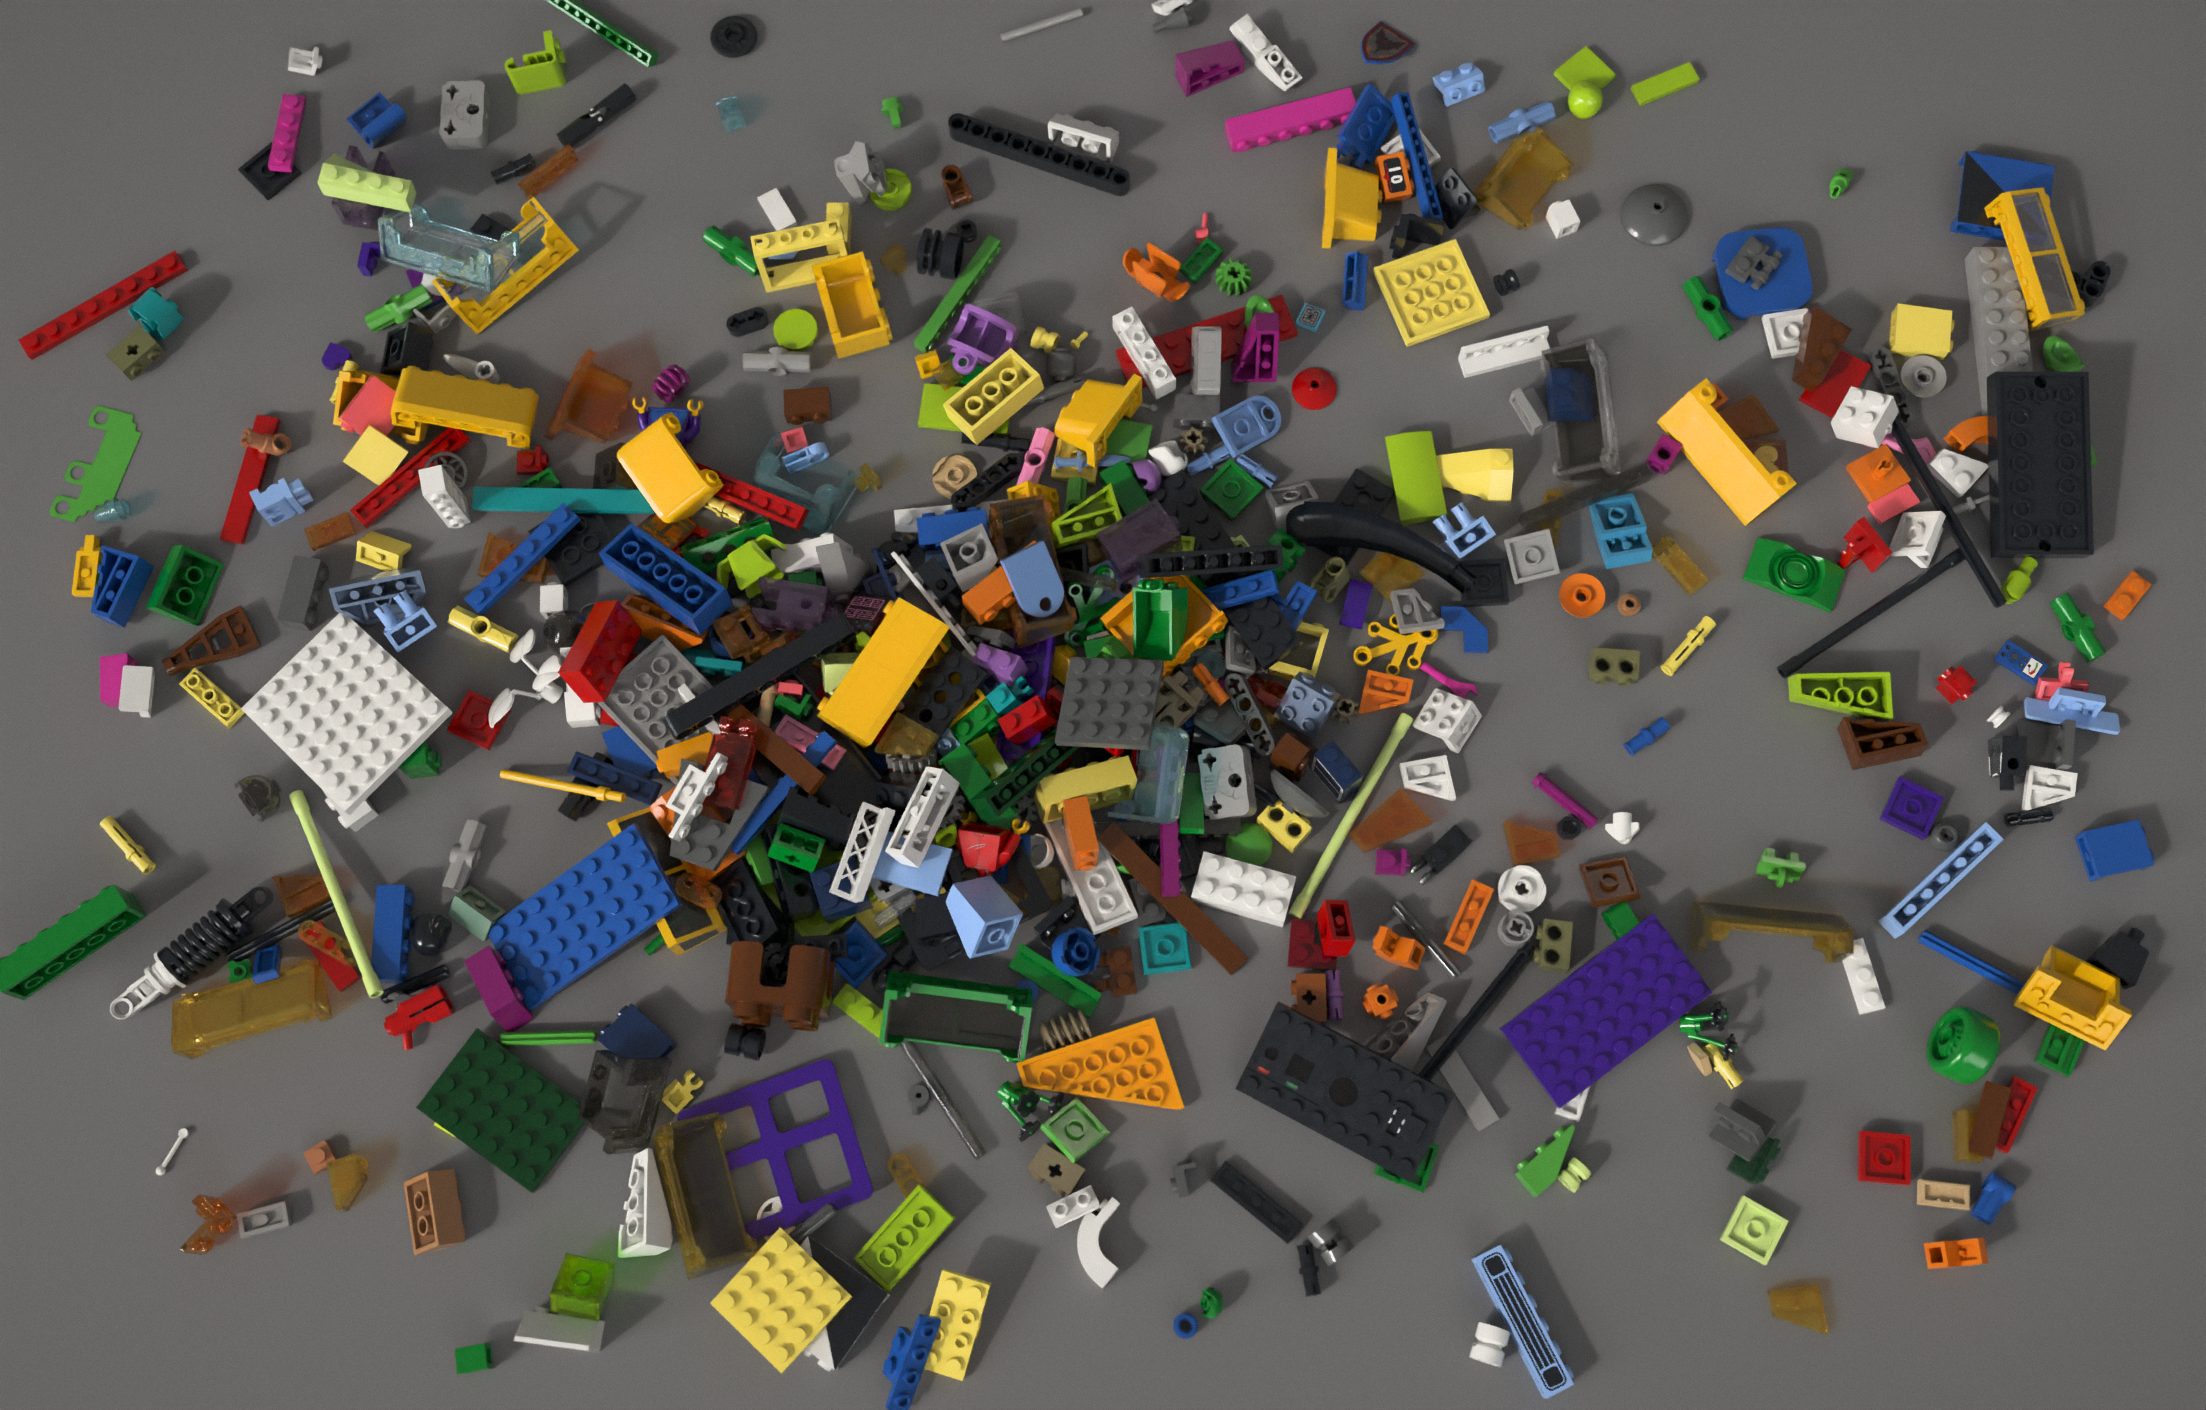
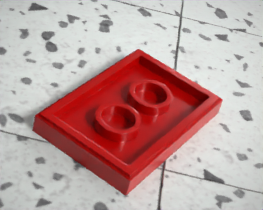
[1798,350,1871,419]

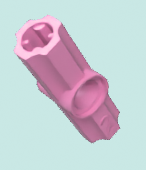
[1017,427,1055,485]

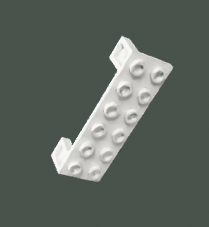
[889,551,977,660]

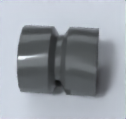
[1308,1219,1354,1266]

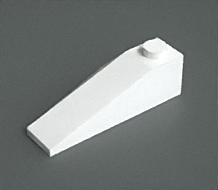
[618,1148,673,1258]

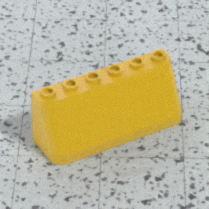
[391,366,539,450]

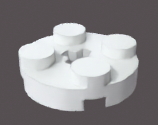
[1497,865,1546,913]

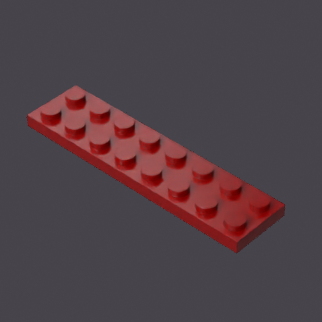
[1115,295,1298,388]

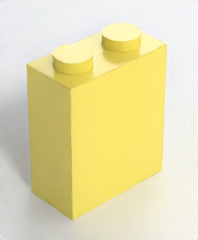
[1889,303,1955,361]

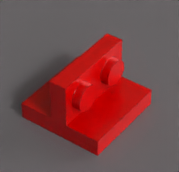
[1837,517,1893,573]

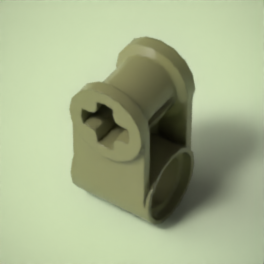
[1308,557,1351,603]

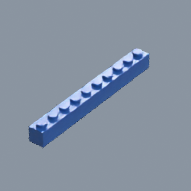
[1391,93,1443,220]
[731,731,838,855]

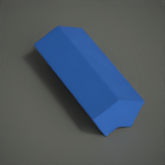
[1342,251,1368,311]

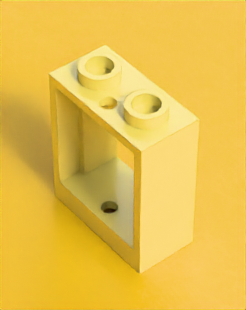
[1268,620,1329,681]

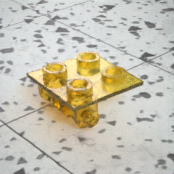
[1359,547,1424,604]

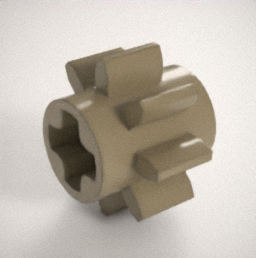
[1179,426,1208,456]
[1331,696,1359,725]

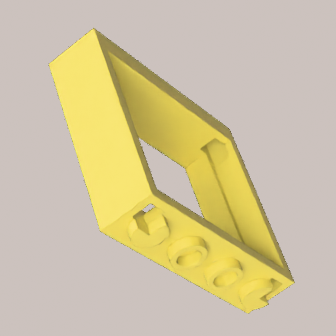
[750,219,848,293]

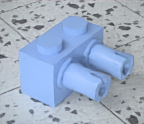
[1432,502,1496,560]
[373,590,437,652]

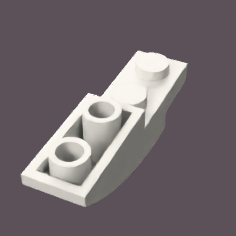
[1229,14,1302,91]

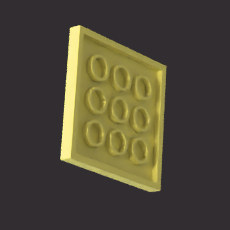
[1373,239,1490,347]
[710,1227,853,1374]

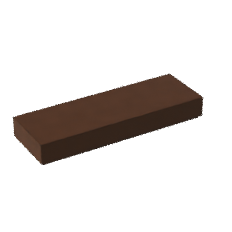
[1967,1081,2011,1159]

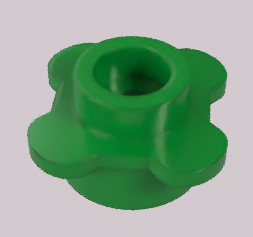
[227,959,253,984]

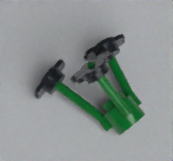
[997,1081,1064,1142]

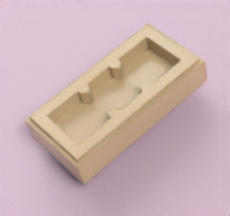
[1917,1179,1970,1210]

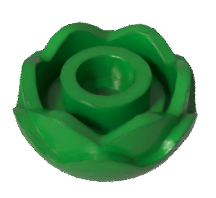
[1200,1287,1223,1319]

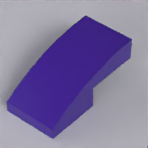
[1339,579,1373,630]

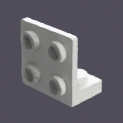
[1412,688,1482,753]

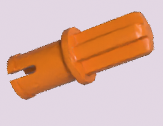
[1192,663,1230,707]

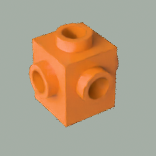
[1362,983,1399,1020]

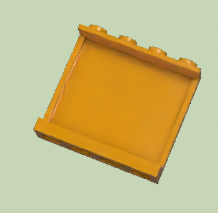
[1100,575,1228,679]

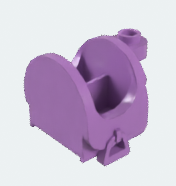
[947,304,1019,375]

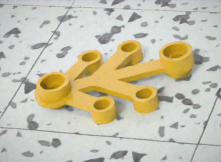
[1353,614,1438,676]

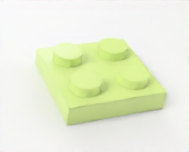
[1719,1195,1788,1265]

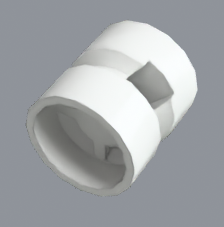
[1469,1322,1510,1367]

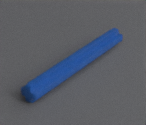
[1918,930,2026,995]

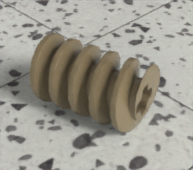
[1039,1009,1092,1051]

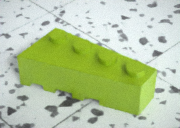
[1788,672,1893,722]

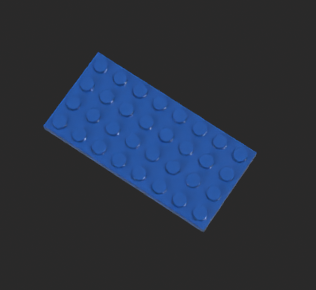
[488,824,683,1010]

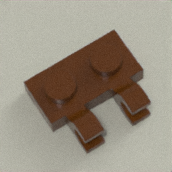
[1094,946,1137,997]

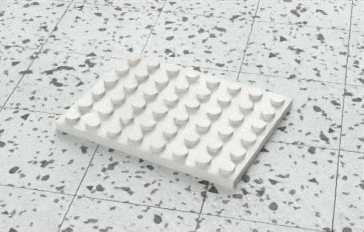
[241,613,453,815]

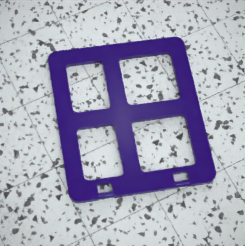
[677,1059,873,1252]

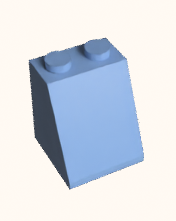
[946,876,1023,959]

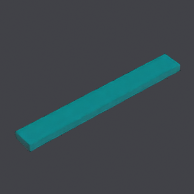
[472,487,654,514]

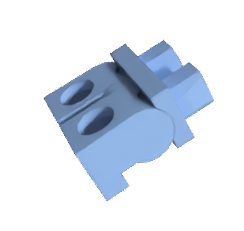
[249,478,313,527]

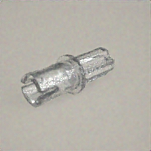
[873,889,917,928]

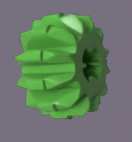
[1215,258,1252,297]

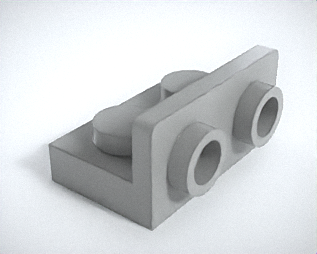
[1225,626,1256,679]

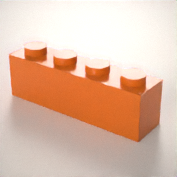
[962,540,1053,625]

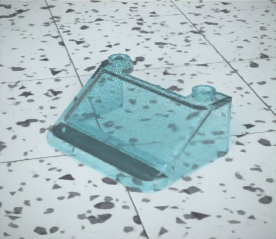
[1107,725,1189,824]

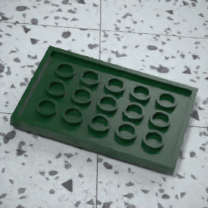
[416,1028,593,1193]

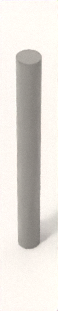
[1000,8,1083,42]

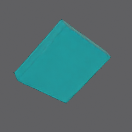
[1138,922,1192,976]

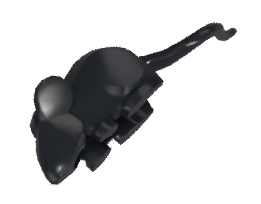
[855,531,919,593]

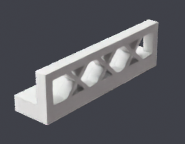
[1458,325,1551,378]
[829,802,895,903]

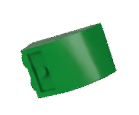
[1133,578,1188,661]

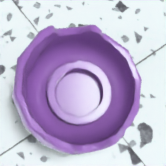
[1132,459,1161,494]

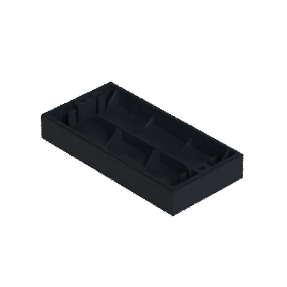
[1987,372,2094,558]

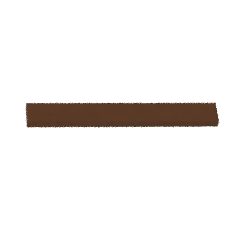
[1097,821,1248,975]

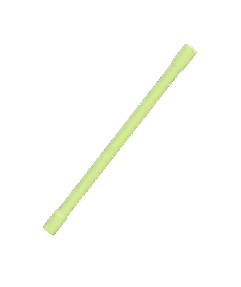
[1288,713,1413,919]
[289,790,384,998]

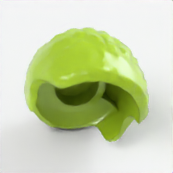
[1568,80,1603,119]

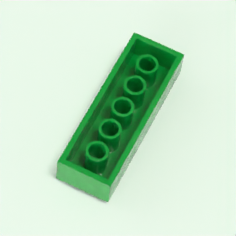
[0,884,147,1000]

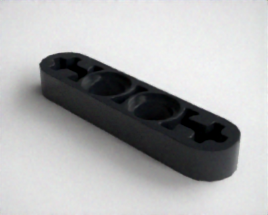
[951,453,1023,513]

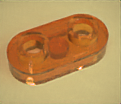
[675,873,722,910]

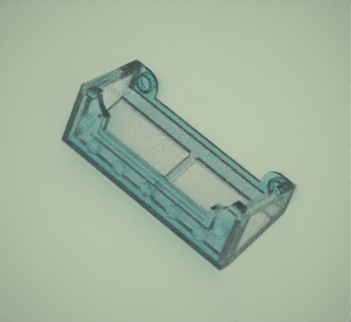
[377,203,521,293]

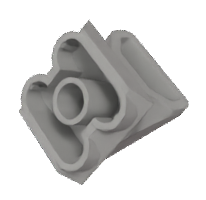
[834,141,888,204]

